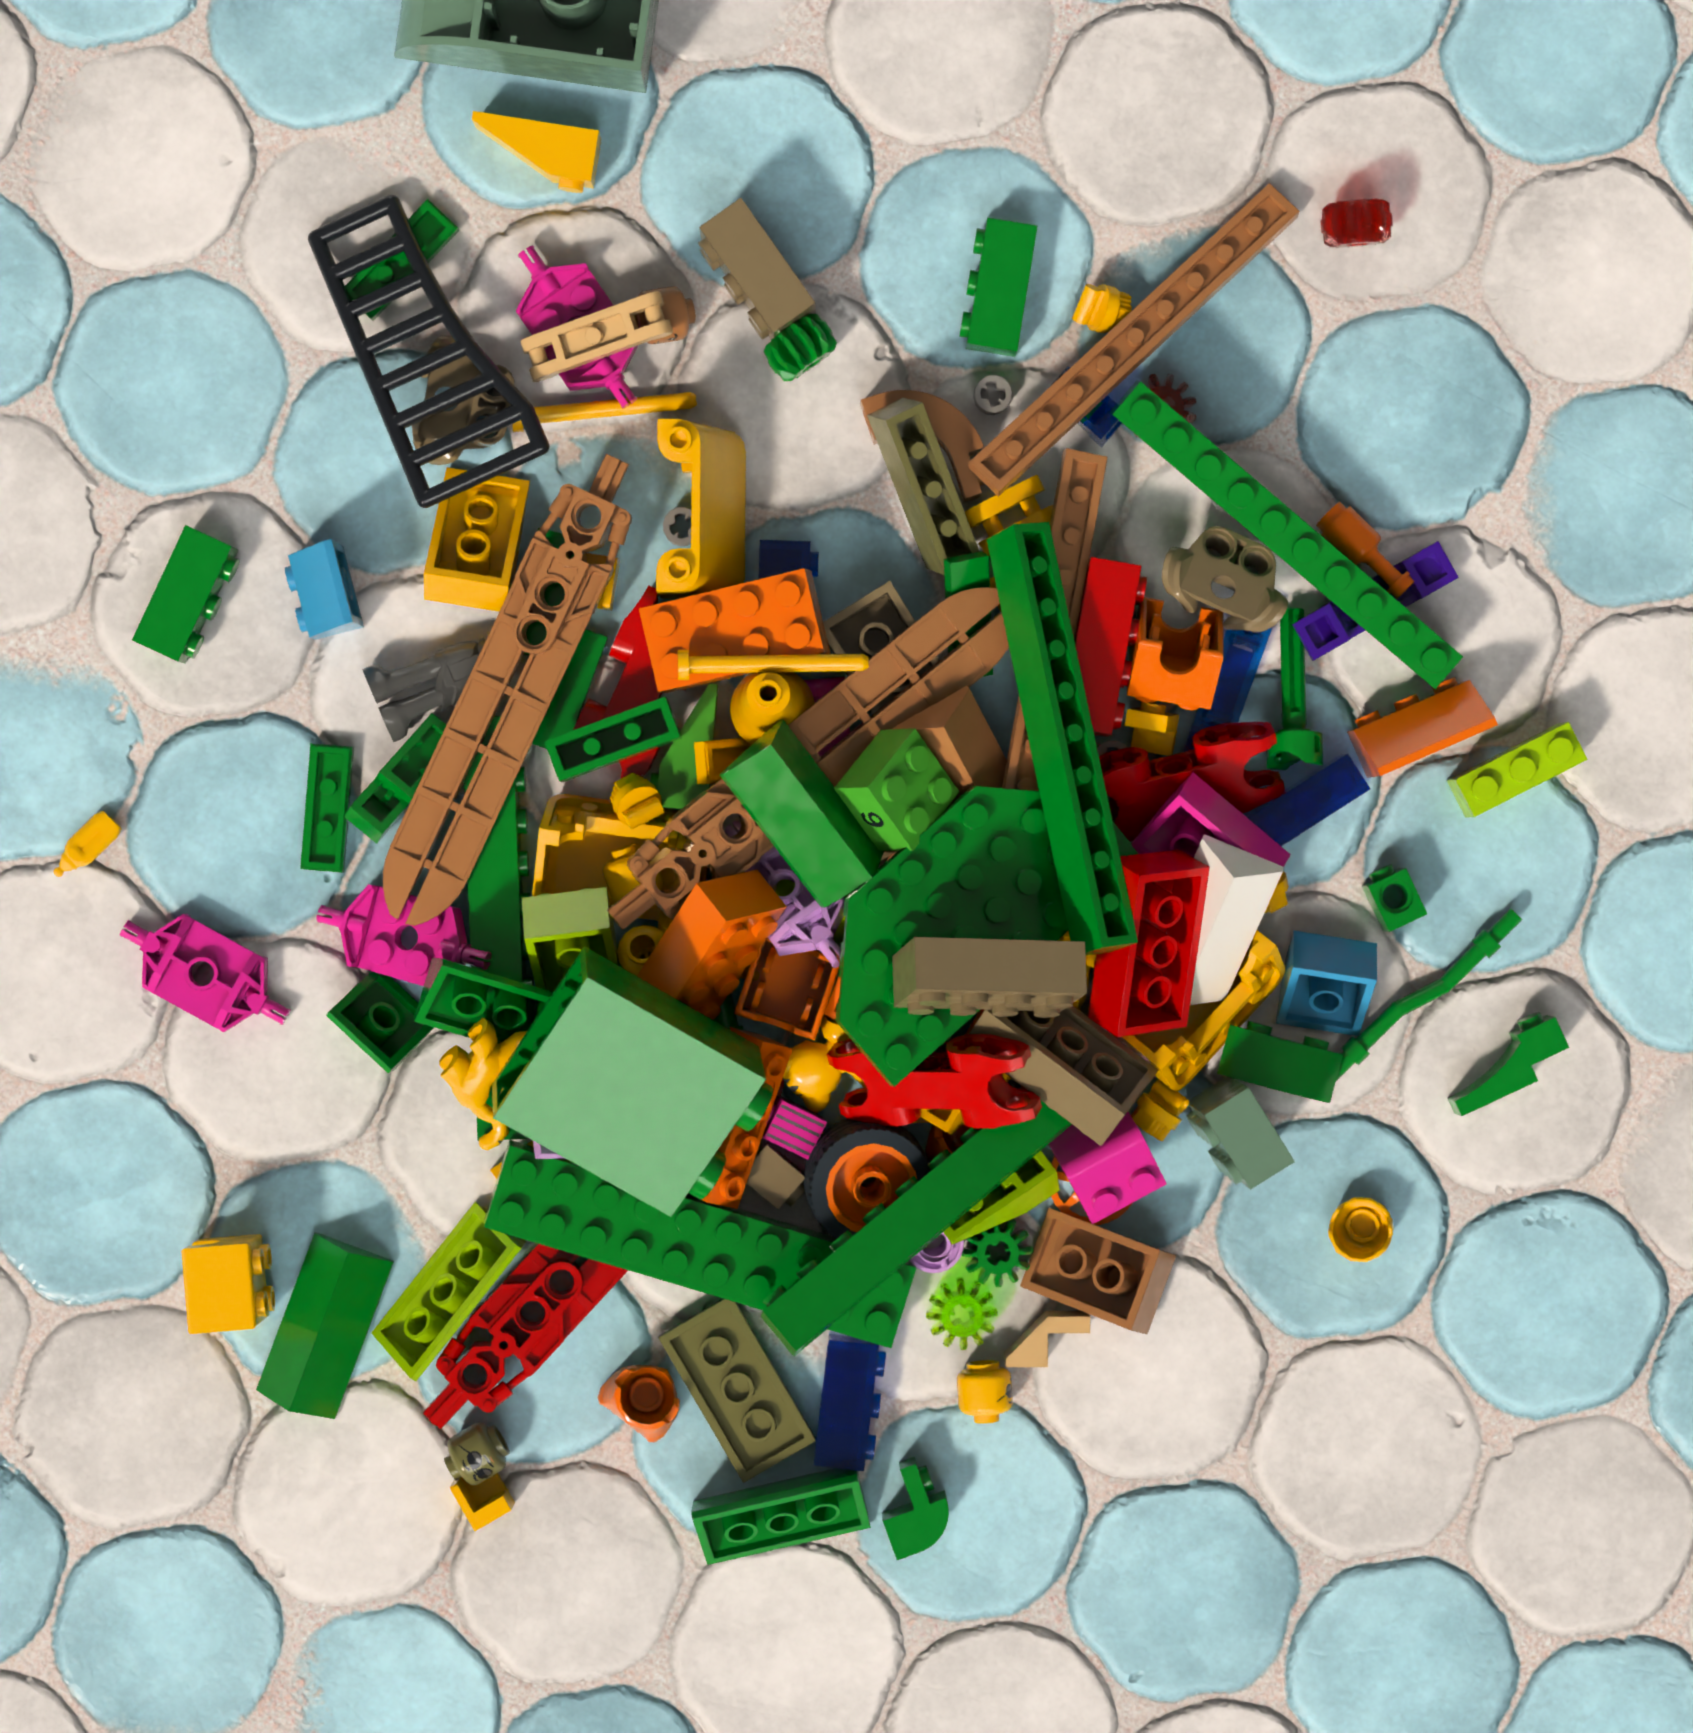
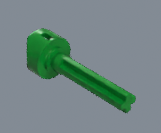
[1266,608,1323,770]

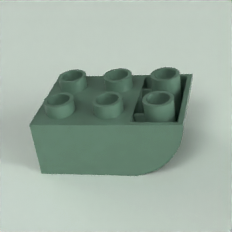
[394,0,659,93]

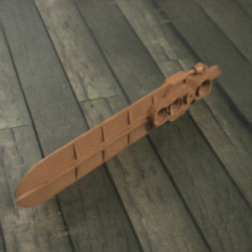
[383,454,632,926]
[607,587,1009,930]

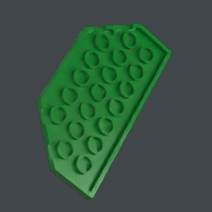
[835,786,1138,1087]

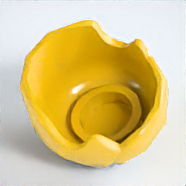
[1328,1197,1394,1262]

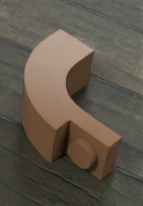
[860,390,985,502]

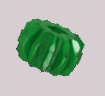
[764,314,837,381]
[962,1219,1033,1287]

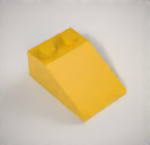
[424,467,530,612]

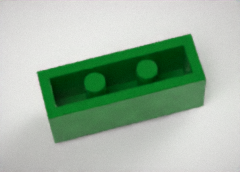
[959,217,1038,357]
[132,525,240,664]
[544,697,682,782]

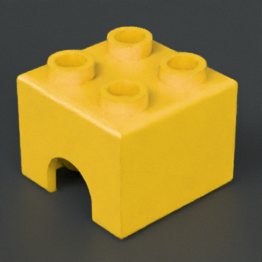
[181,1234,275,1334]

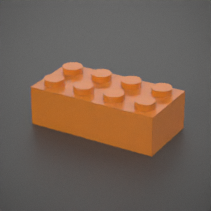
[639,568,831,693]
[637,870,787,1020]

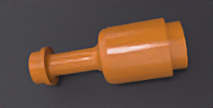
[1316,501,1415,599]

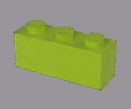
[1446,722,1588,818]

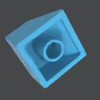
[285,539,364,640]
[1276,931,1377,1036]

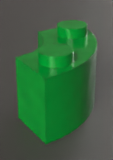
[1217,1021,1343,1103]

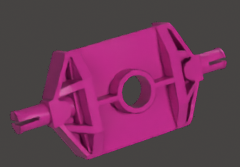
[516,245,638,409]
[316,884,492,986]
[120,913,291,1032]

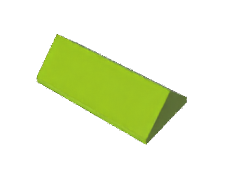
[371,1202,527,1381]

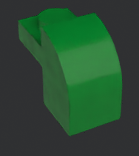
[882,1457,949,1560]

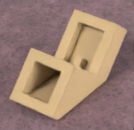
[1004,1311,1090,1367]

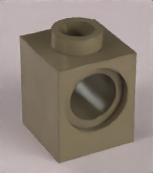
[747,1141,805,1210]

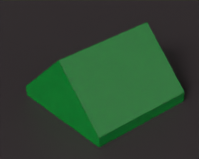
[326,971,435,1073]

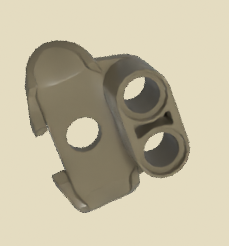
[412,335,514,465]
[1162,526,1288,633]

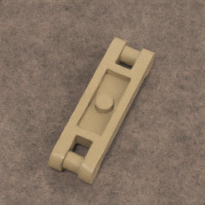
[520,291,673,382]

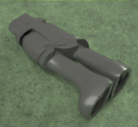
[362,638,485,742]

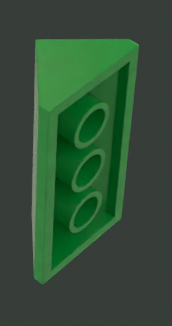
[719,719,884,908]
[414,957,553,1044]
[256,1232,394,1419]
[691,1463,871,1565]

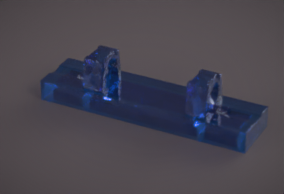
[1182,628,1272,752]

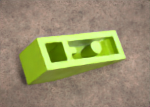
[943,1151,1060,1245]

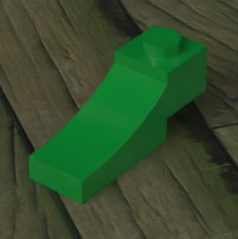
[344,713,446,844]
[1447,1012,1570,1116]

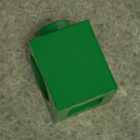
[1362,864,1427,932]

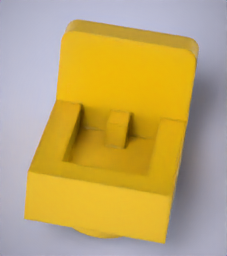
[1124,702,1180,756]

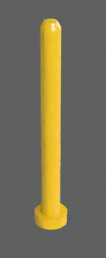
[512,392,697,433]
[678,650,869,680]

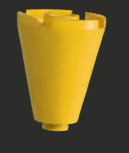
[730,672,814,745]

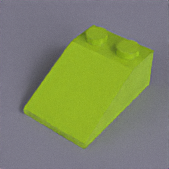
[522,887,621,992]

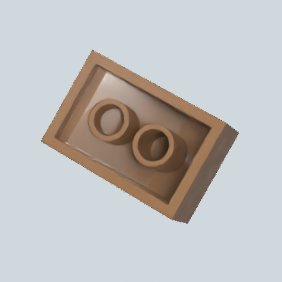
[1020,1208,1176,1334]

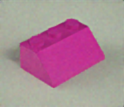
[1131,772,1291,867]

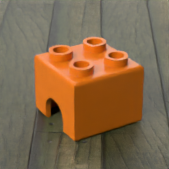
[1127,597,1224,710]
[734,937,840,1041]

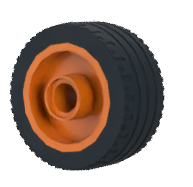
[804,1118,931,1239]

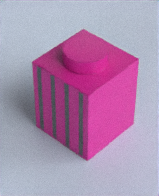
[763,1094,827,1159]

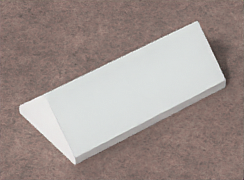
[1190,834,1284,1005]

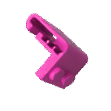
[1048,1112,1167,1224]

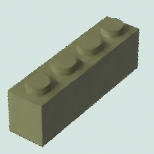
[867,398,980,575]

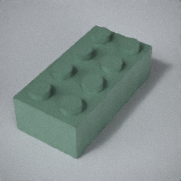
[1185,1077,1295,1190]

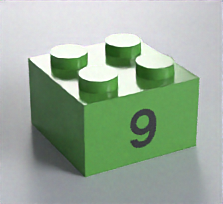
[834,728,959,851]

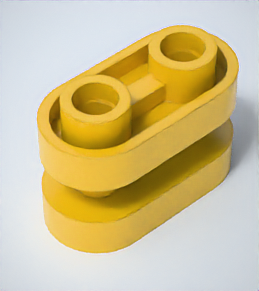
[965,475,1053,557]

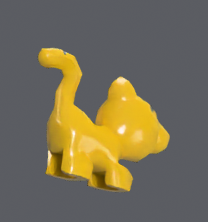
[783,1015,867,1114]
[439,1018,527,1150]

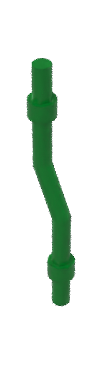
[1336,908,1522,1081]

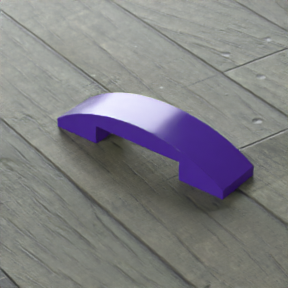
[1292,541,1459,661]

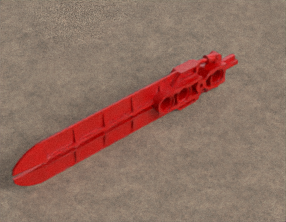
[423,1078,784,1429]

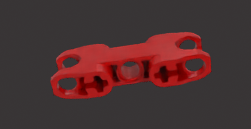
[573,585,687,779]
[1099,722,1285,842]
[827,1034,1042,1129]

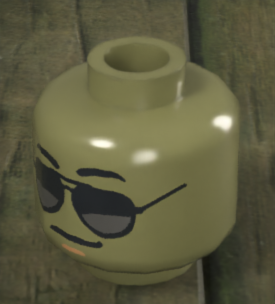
[444,1422,510,1485]

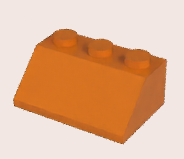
[1347,677,1498,778]

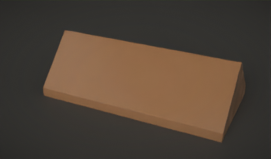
[893,686,1007,808]

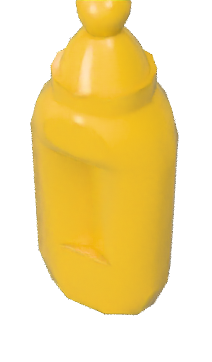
[53,810,122,877]

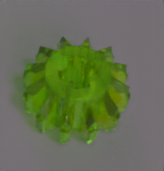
[926,1277,998,1350]

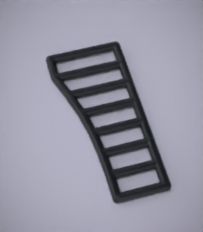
[308,195,550,508]

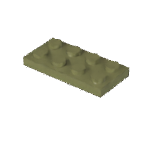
[658,1299,816,1483]

